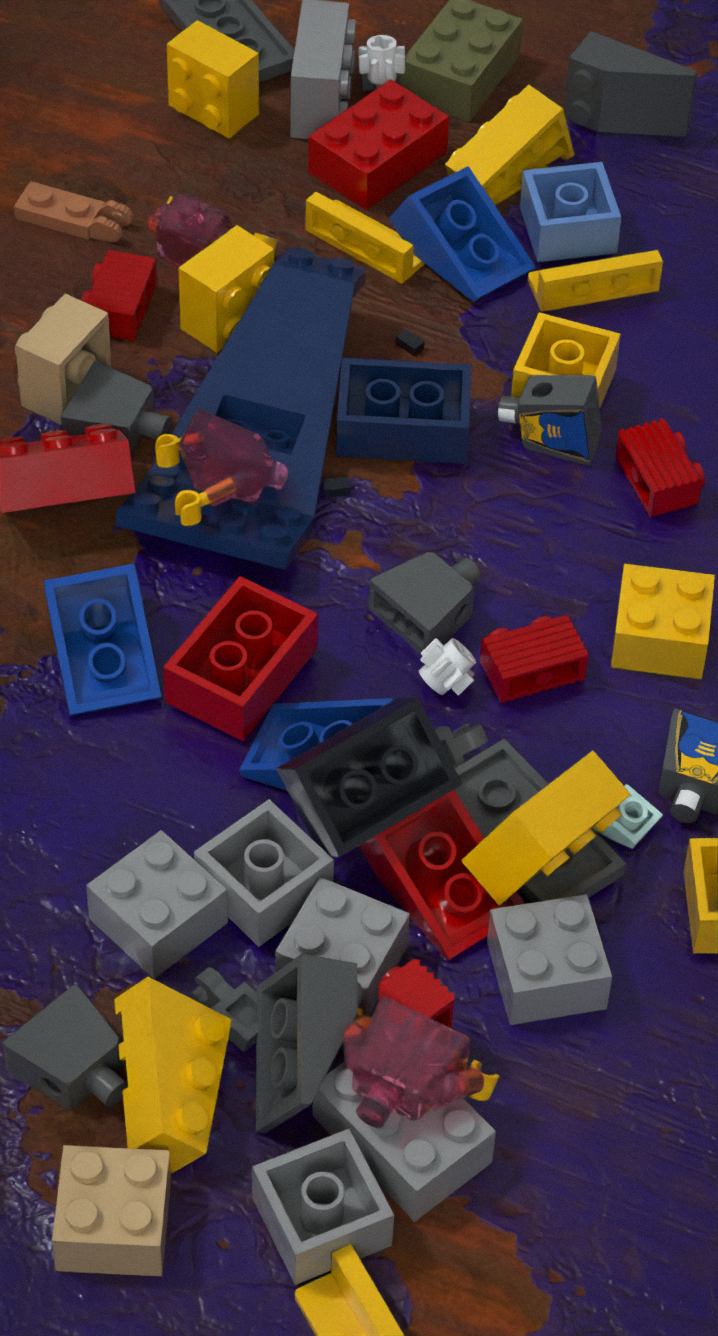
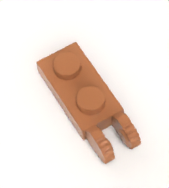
[13,181,133,243]

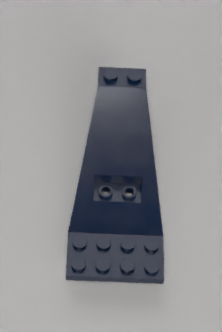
[115,248,367,570]

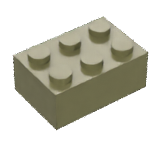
[400,0,523,122]

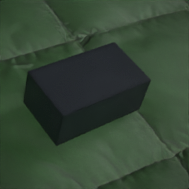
[396,329,425,356]
[322,476,351,497]

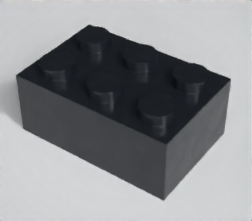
[276,698,462,857]

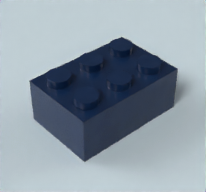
[336,358,472,464]

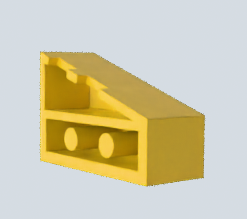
[445,85,575,205]
[461,750,631,906]
[114,977,232,1174]

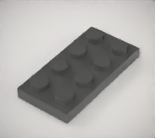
[159,0,295,83]
[454,738,626,903]

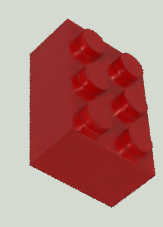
[308,79,449,210]
[0,424,136,513]
[163,576,318,741]

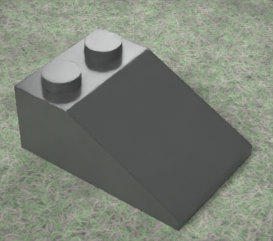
[564,31,698,137]
[256,954,362,1134]

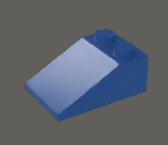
[389,166,536,302]
[43,564,162,716]
[239,698,394,791]

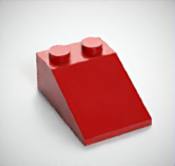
[359,790,525,961]

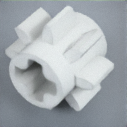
[359,35,405,85]
[419,638,476,695]

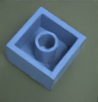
[520,162,621,262]

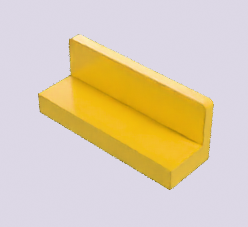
[305,192,425,284]
[528,250,663,312]
[295,1244,404,1336]

